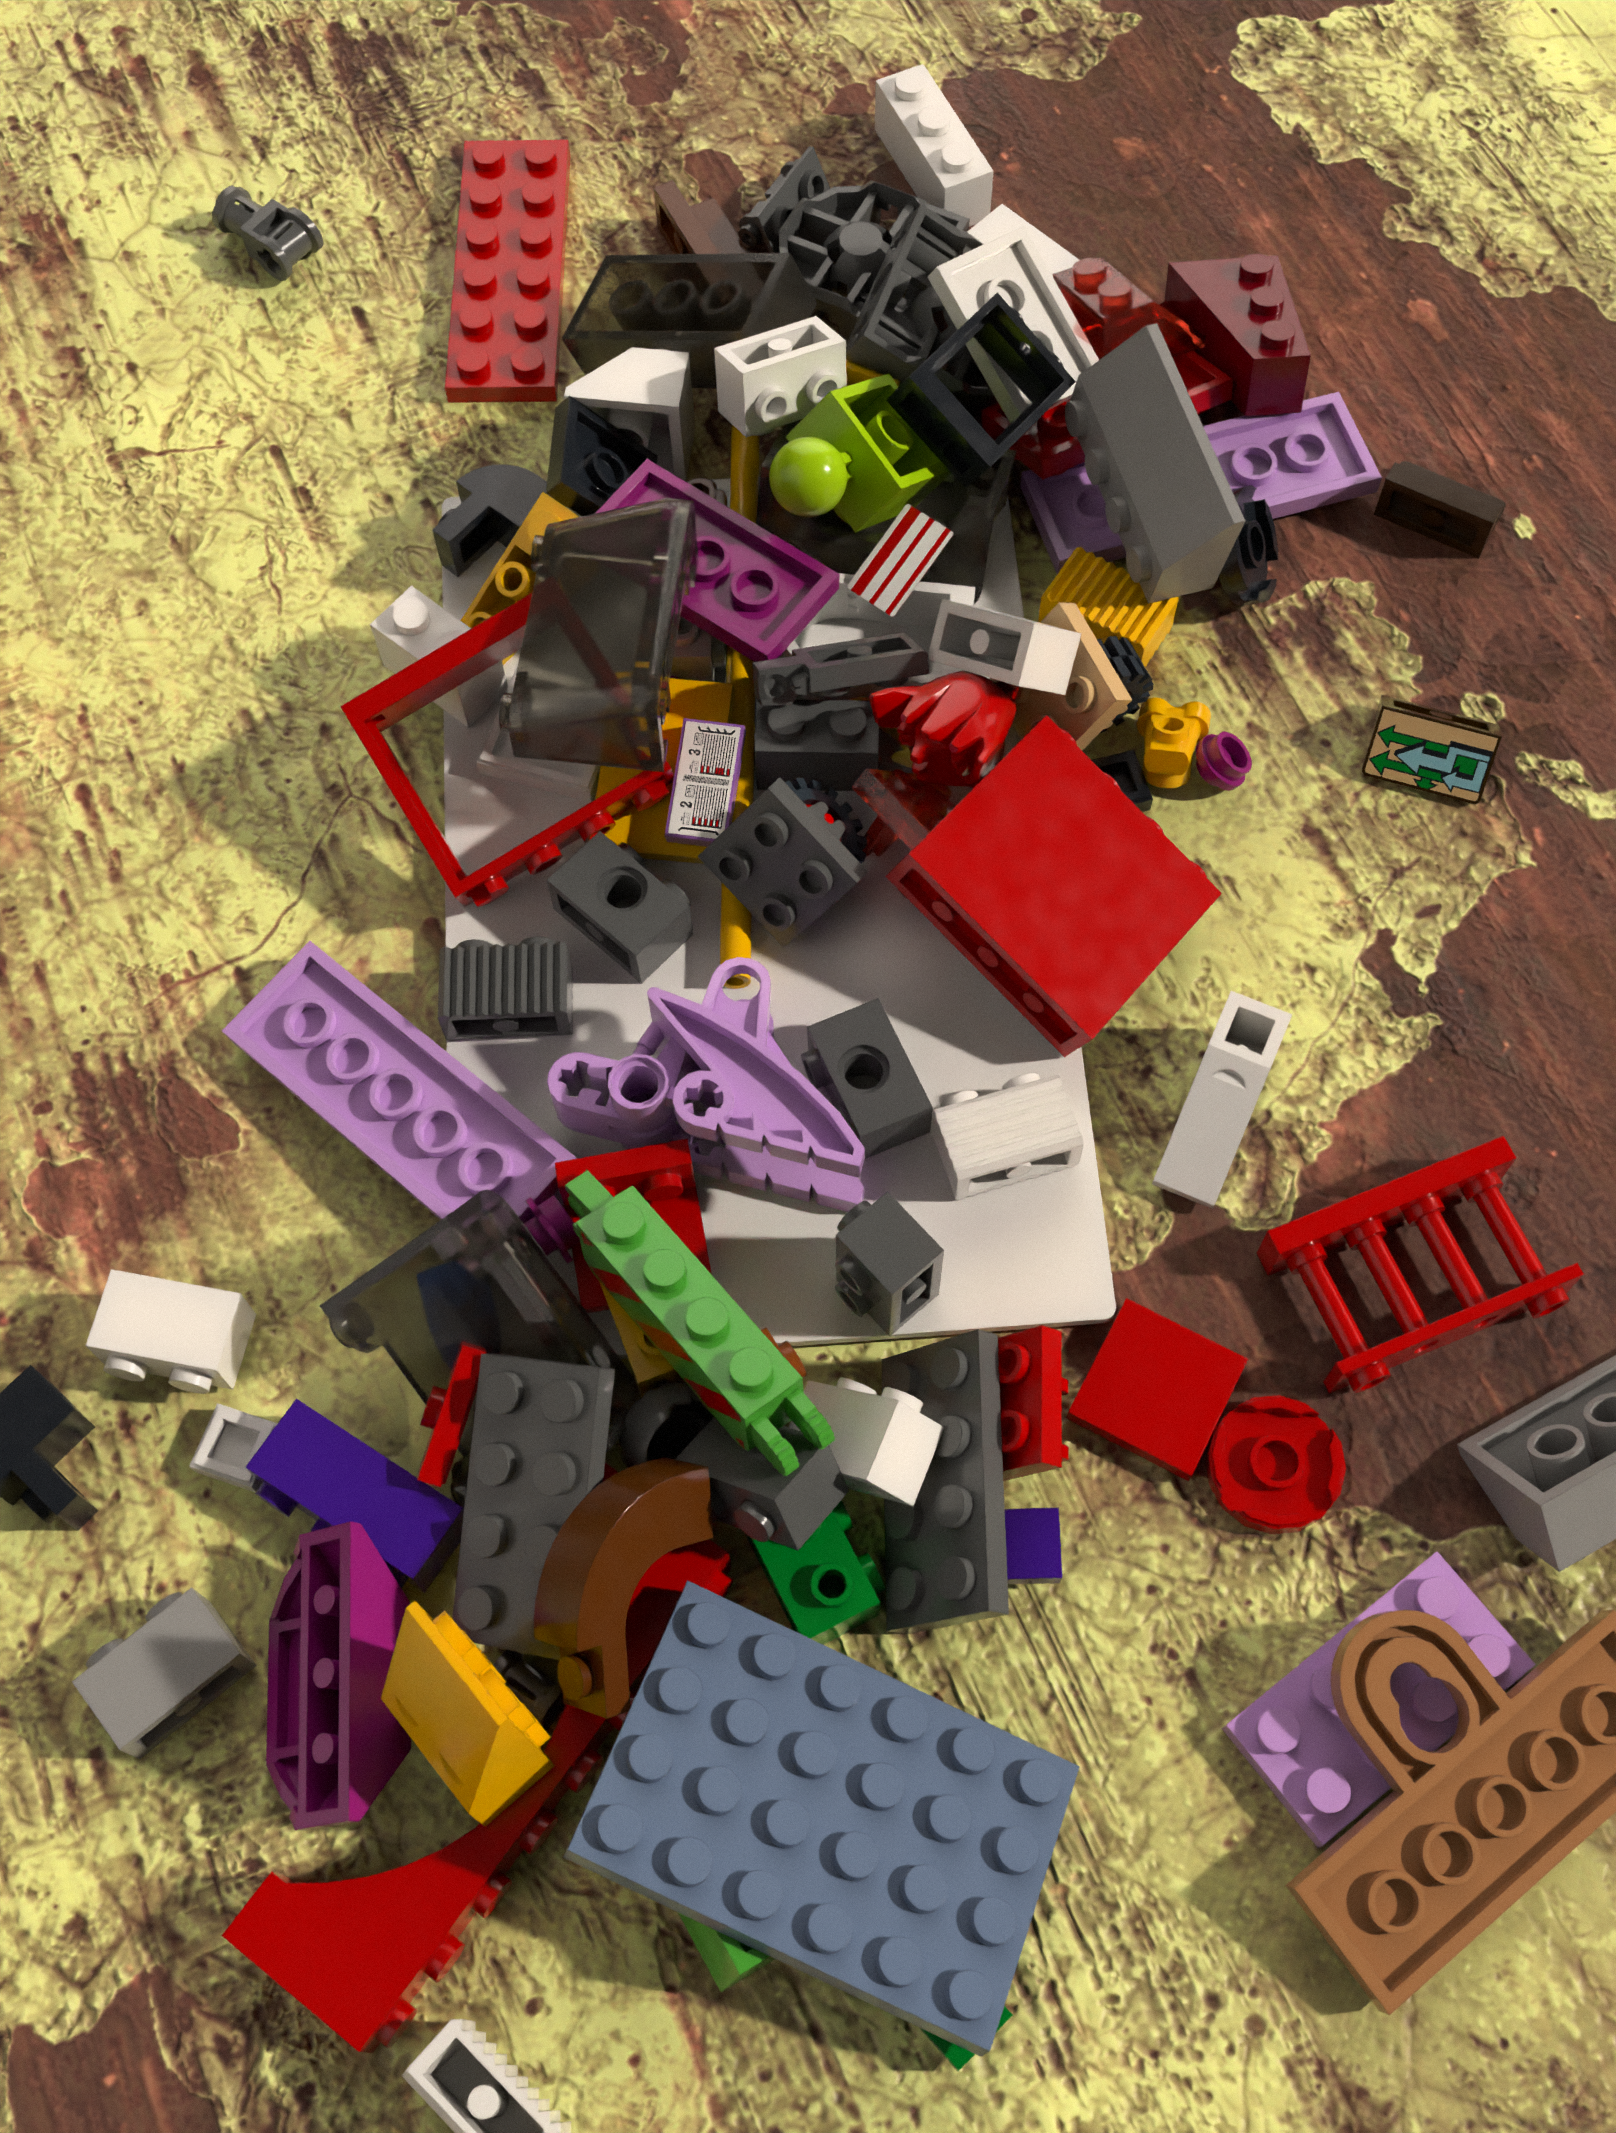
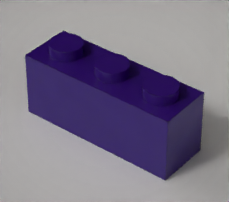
[246,1399,464,1593]

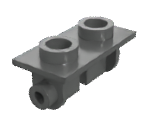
[738,146,830,261]

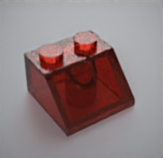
[1053,258,1206,360]

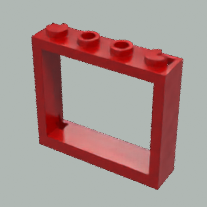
[340,579,674,907]

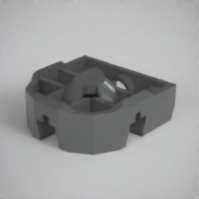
[779,180,970,345]
[846,204,997,417]

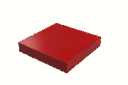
[1066,1298,1248,1482]

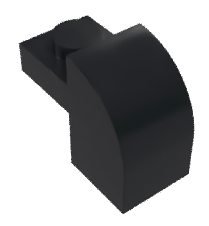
[432,464,556,577]
[0,1365,99,1530]

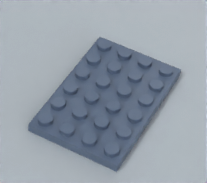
[563,1580,1080,2057]

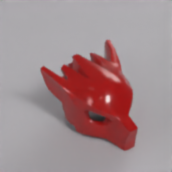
[869,671,1019,788]

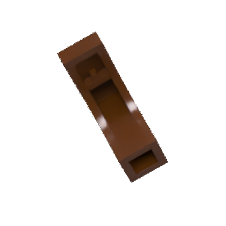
[534,1457,713,1719]

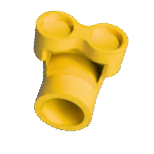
[1137,697,1211,788]

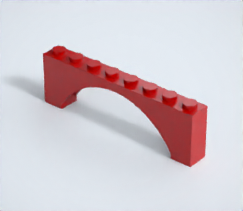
[221,1463,733,2053]

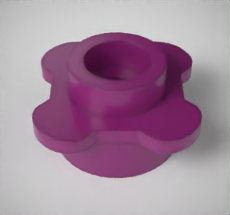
[524,1195,580,1264]

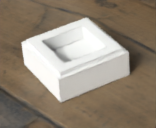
[189,1403,278,1493]

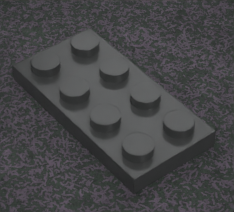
[881,1329,1009,1634]
[452,1354,615,1660]

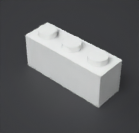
[875,64,993,227]

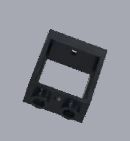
[886,292,1076,488]

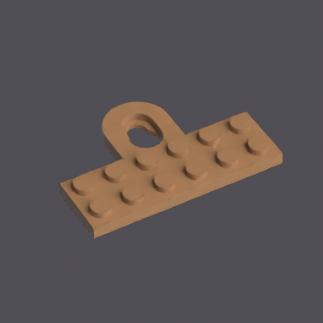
[1285,1610,1616,2015]

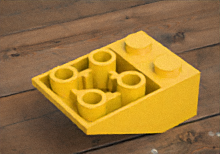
[381,1601,555,1827]

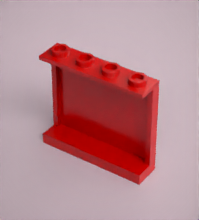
[885,715,1222,1057]

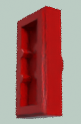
[417,1341,487,1487]

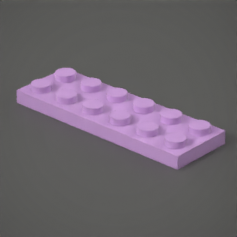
[1020,392,1382,574]
[222,941,576,1263]

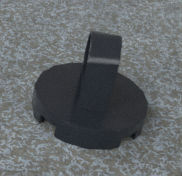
[1219,485,1278,606]

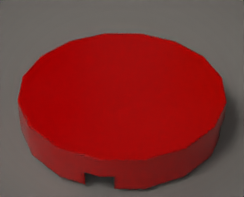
[1205,1395,1346,1535]

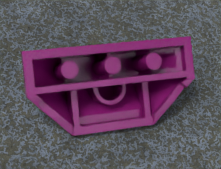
[266,1521,411,1831]

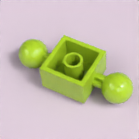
[769,374,951,533]

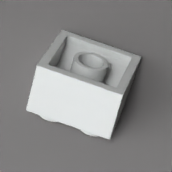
[564,347,695,481]

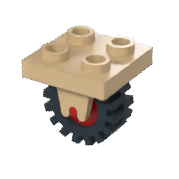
[990,602,1154,751]

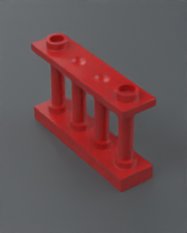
[1256,1136,1584,1394]

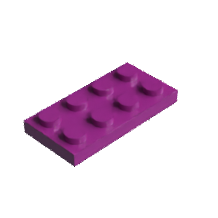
[573,459,840,662]

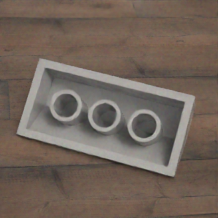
[1065,323,1245,604]
[1457,1355,1616,1572]

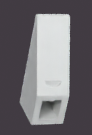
[1152,991,1292,1209]

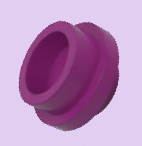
[1196,732,1252,791]

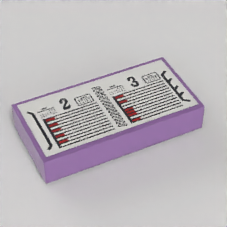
[665,718,746,847]

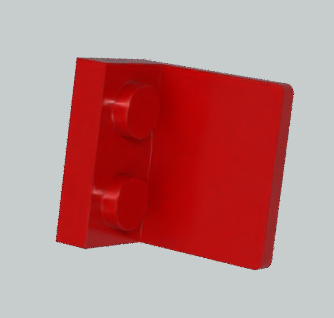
[555,1138,712,1313]

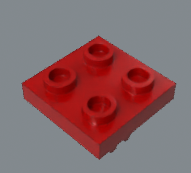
[998,1325,1069,1481]

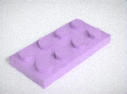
[1222,1551,1536,1848]

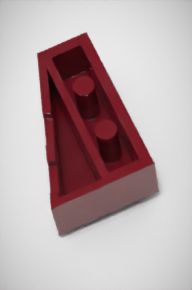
[1162,254,1311,416]

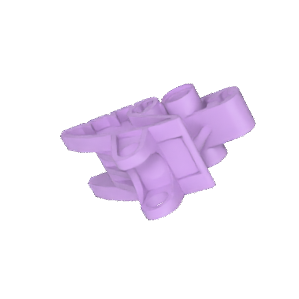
[547,957,865,1212]

